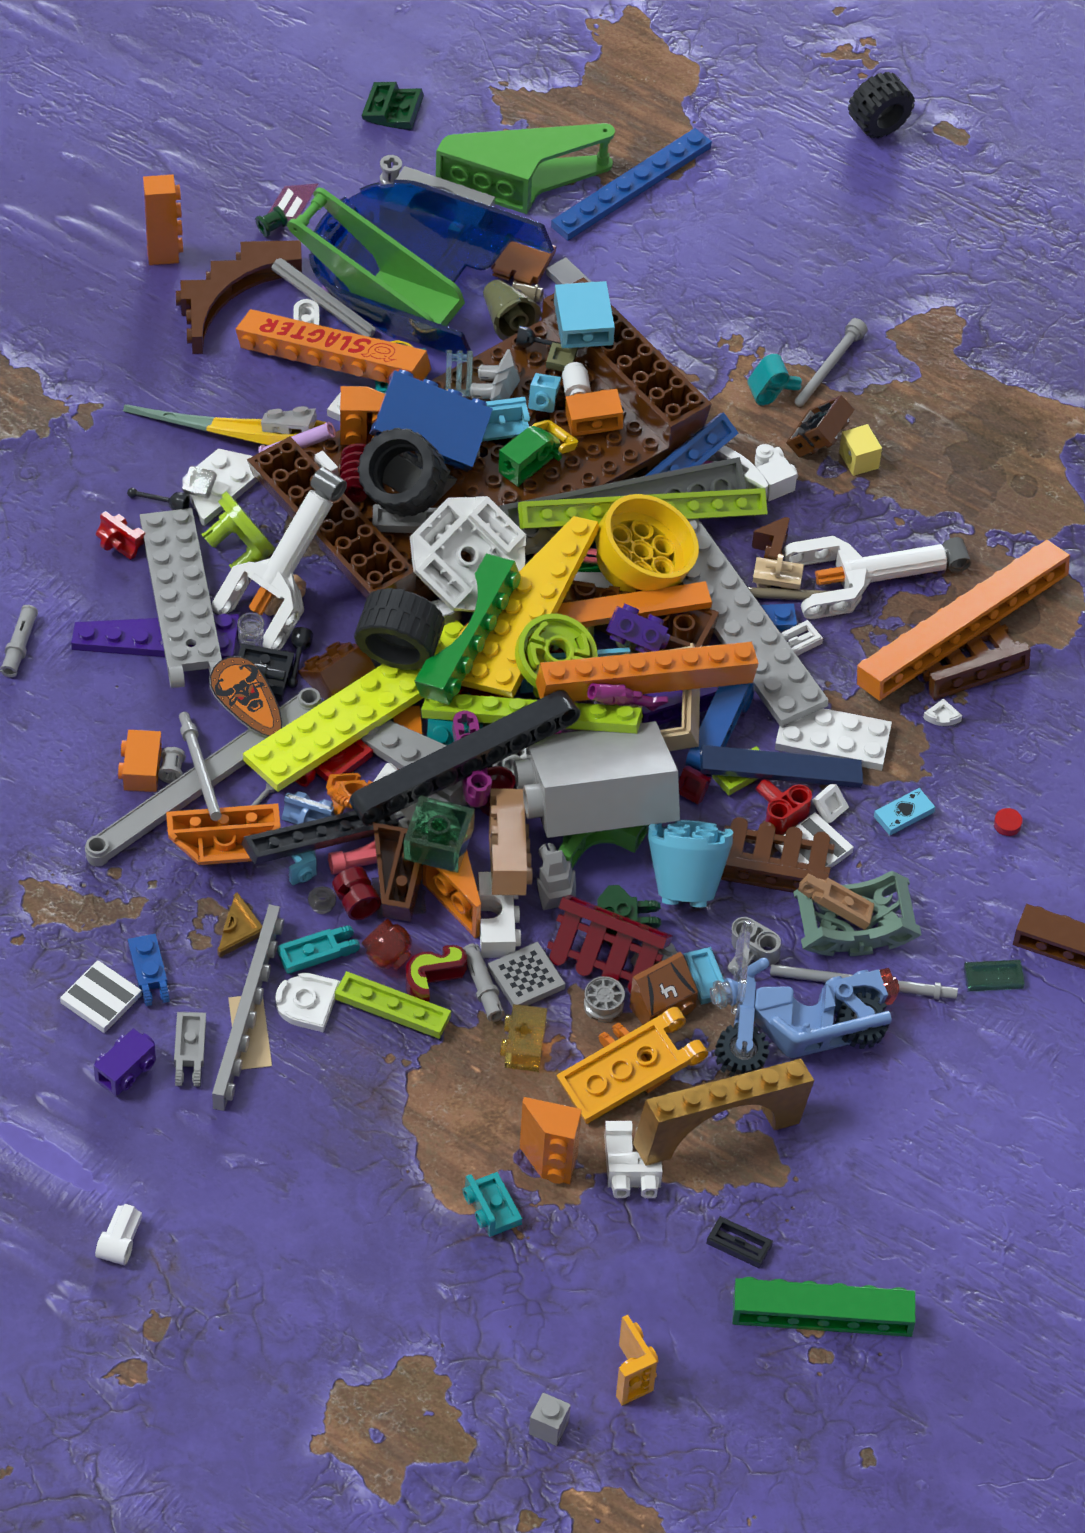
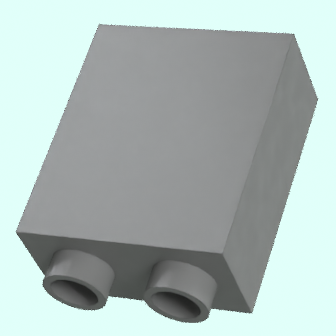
[513,721,680,838]

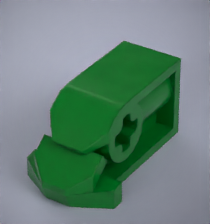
[498,426,562,486]

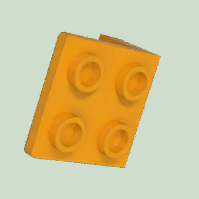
[616,1315,659,1405]

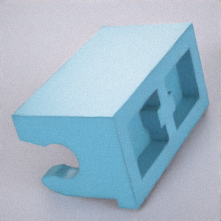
[482,397,530,442]

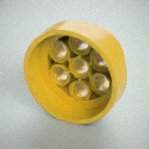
[595,494,699,592]

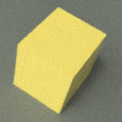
[839,424,882,476]

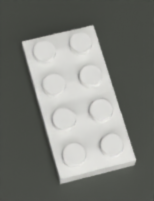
[775,708,892,771]

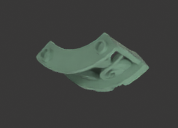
[793,871,922,956]

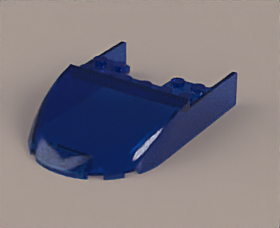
[309,180,554,360]

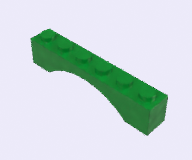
[415,553,521,705]

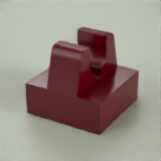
[678,766,711,804]

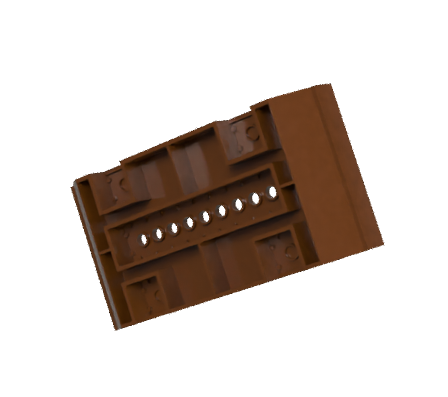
[247,277,712,602]

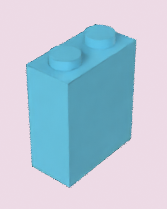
[554,281,615,348]

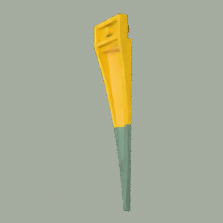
[123,405,332,450]

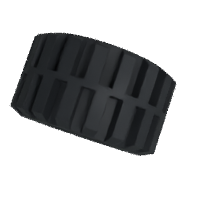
[848,72,915,138]

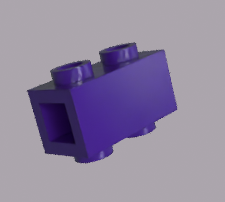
[606,603,670,653]
[94,1028,156,1097]

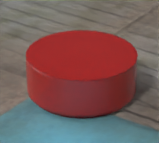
[994,808,1022,836]

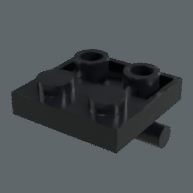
[238,643,295,701]

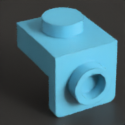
[289,850,317,885]

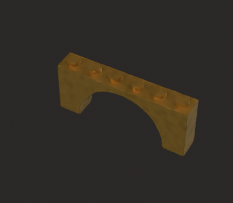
[633,1059,814,1166]

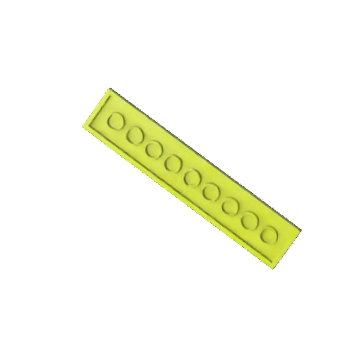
[243,620,465,792]

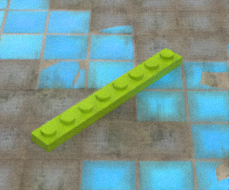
[421,694,643,734]

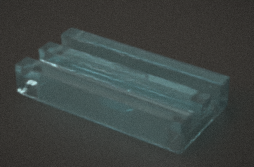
[445,350,473,396]

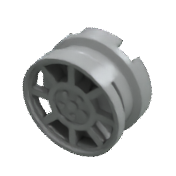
[584,977,625,1023]

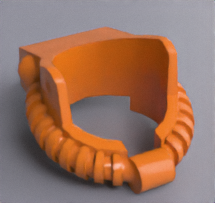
[326,773,373,815]

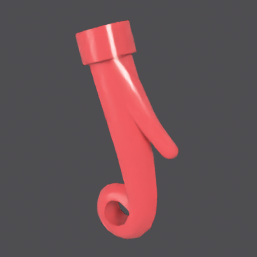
[328,840,377,875]

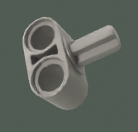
[728,917,781,976]

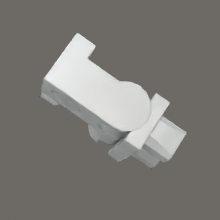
[604,1121,662,1198]

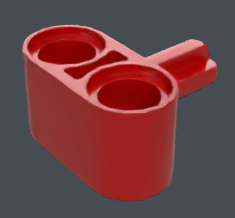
[756,779,812,835]

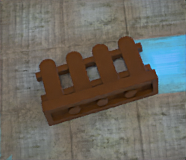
[923,622,1031,700]
[721,817,835,893]

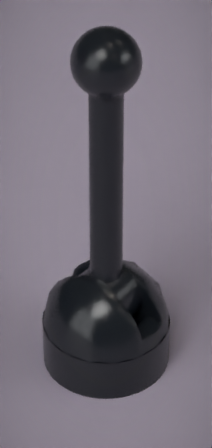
[516,326,561,347]
[127,487,190,510]
[287,627,314,688]

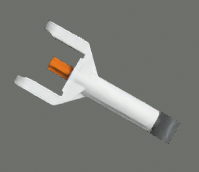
[211,467,347,650]
[782,536,971,619]

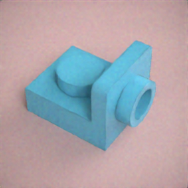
[528,373,561,413]

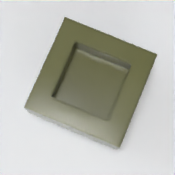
[546,342,578,372]

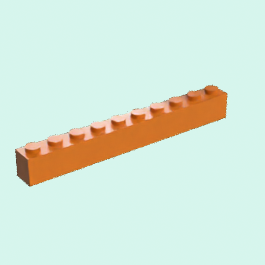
[857,540,1070,701]

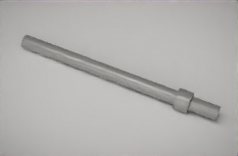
[179,712,222,821]

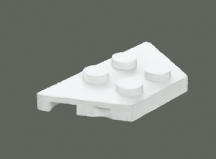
[182,449,258,526]

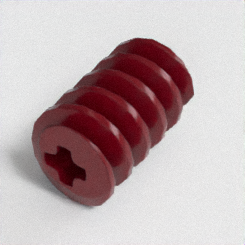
[340,443,367,502]

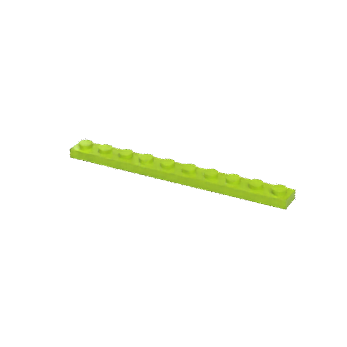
[518,488,768,529]

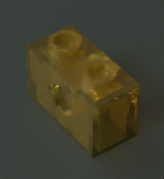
[500,1004,547,1072]

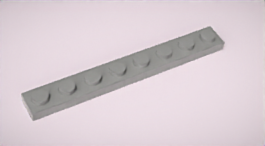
[212,905,284,1111]

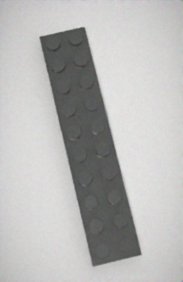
[498,457,747,555]

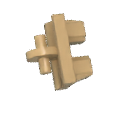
[753,554,804,590]

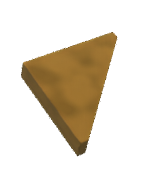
[217,892,262,957]

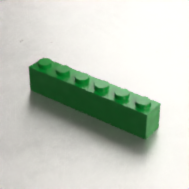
[732,1277,915,1337]

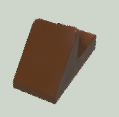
[752,517,790,560]

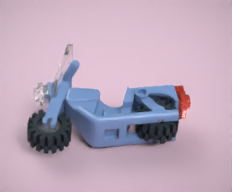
[710,920,900,1077]

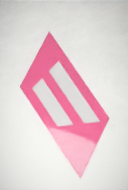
[268,183,319,222]

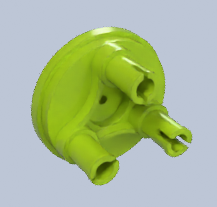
[201,491,276,569]

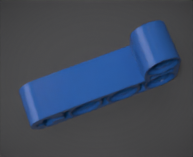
[685,683,754,775]

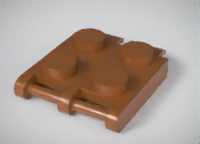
[491,231,557,285]

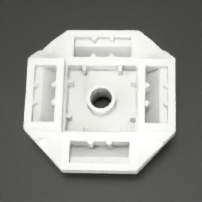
[410,496,526,612]

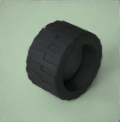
[358,428,447,517]
[354,588,445,670]

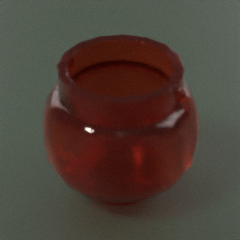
[361,918,412,970]

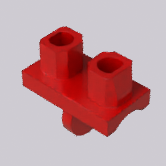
[96,512,145,560]

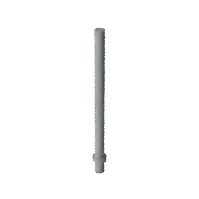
[770,964,958,1000]

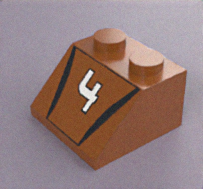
[630,952,698,1025]

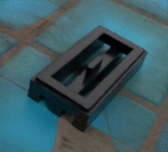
[706,1216,773,1269]

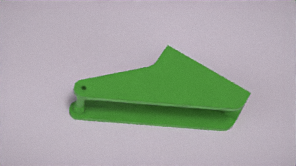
[436,123,615,214]
[287,187,465,338]

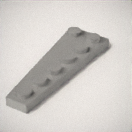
[361,720,488,803]

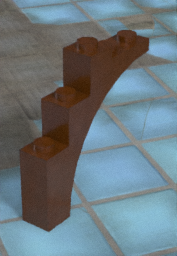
[176,240,302,354]

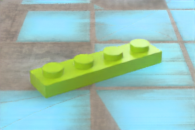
[335,971,451,1039]

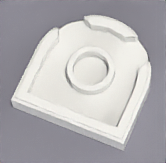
[276,973,340,1032]

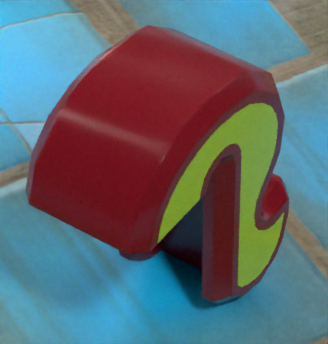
[406,945,467,1002]

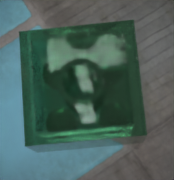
[404,796,475,873]

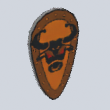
[209,656,282,738]

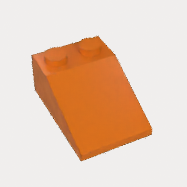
[422,835,481,939]

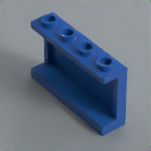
[369,370,493,472]

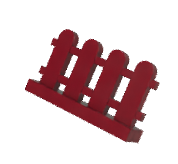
[547,895,673,994]

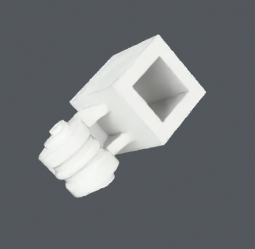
[754,444,798,502]

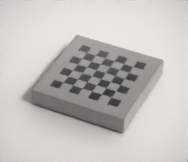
[488,942,565,1011]

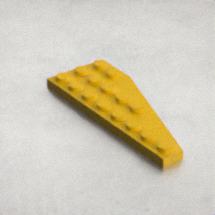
[457,516,600,698]

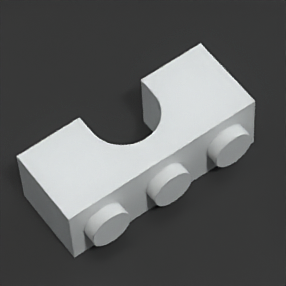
[478,872,521,958]

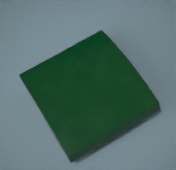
[361,82,424,129]

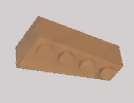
[489,789,532,895]

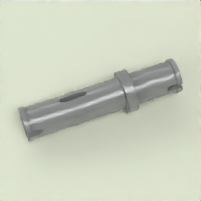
[0,605,38,677]
[463,943,505,1022]

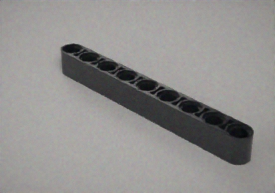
[349,690,581,825]

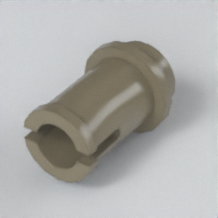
[512,281,544,303]

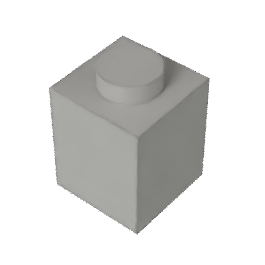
[529,1393,571,1446]

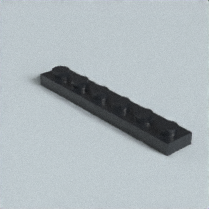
[241,811,399,864]

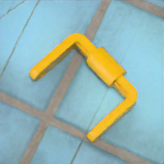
[532,420,578,454]

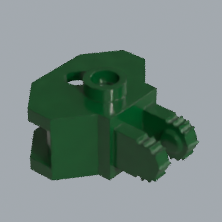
[597,885,661,948]

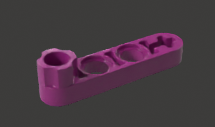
[452,711,492,807]

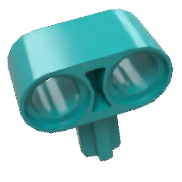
[747,354,802,406]

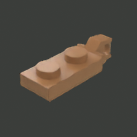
[798,873,874,930]

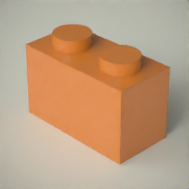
[566,389,623,437]
[118,730,162,792]

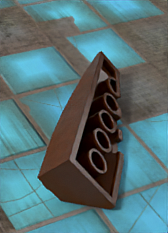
[562,580,719,651]

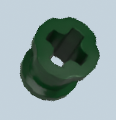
[255,206,288,237]

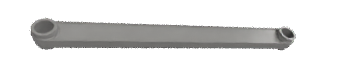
[85,688,322,866]

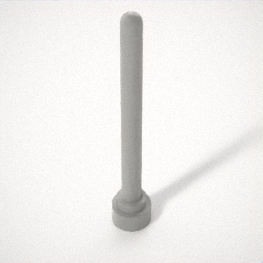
[795,318,868,407]

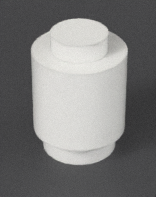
[562,362,591,396]

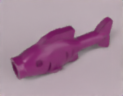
[587,683,668,711]

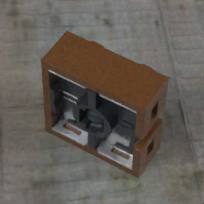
[786,395,855,457]

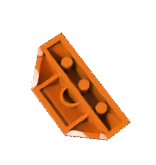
[166,803,281,865]

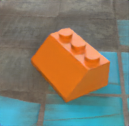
[520,1097,582,1184]

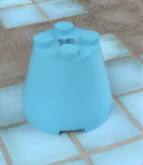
[648,820,733,907]

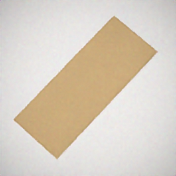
[228,996,272,1070]

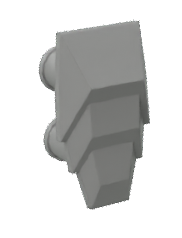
[470,349,520,401]
[537,843,576,910]

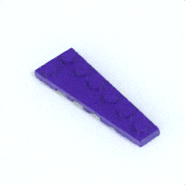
[71,614,239,659]

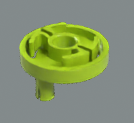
[515,614,598,698]

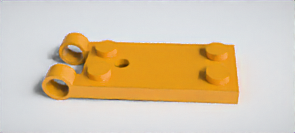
[556,1007,708,1124]

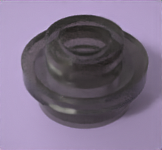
[308,886,336,914]

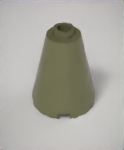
[483,280,542,341]

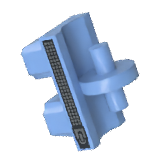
[282,791,334,824]

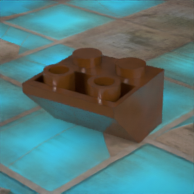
[298,641,376,700]

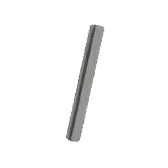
[272,258,376,337]

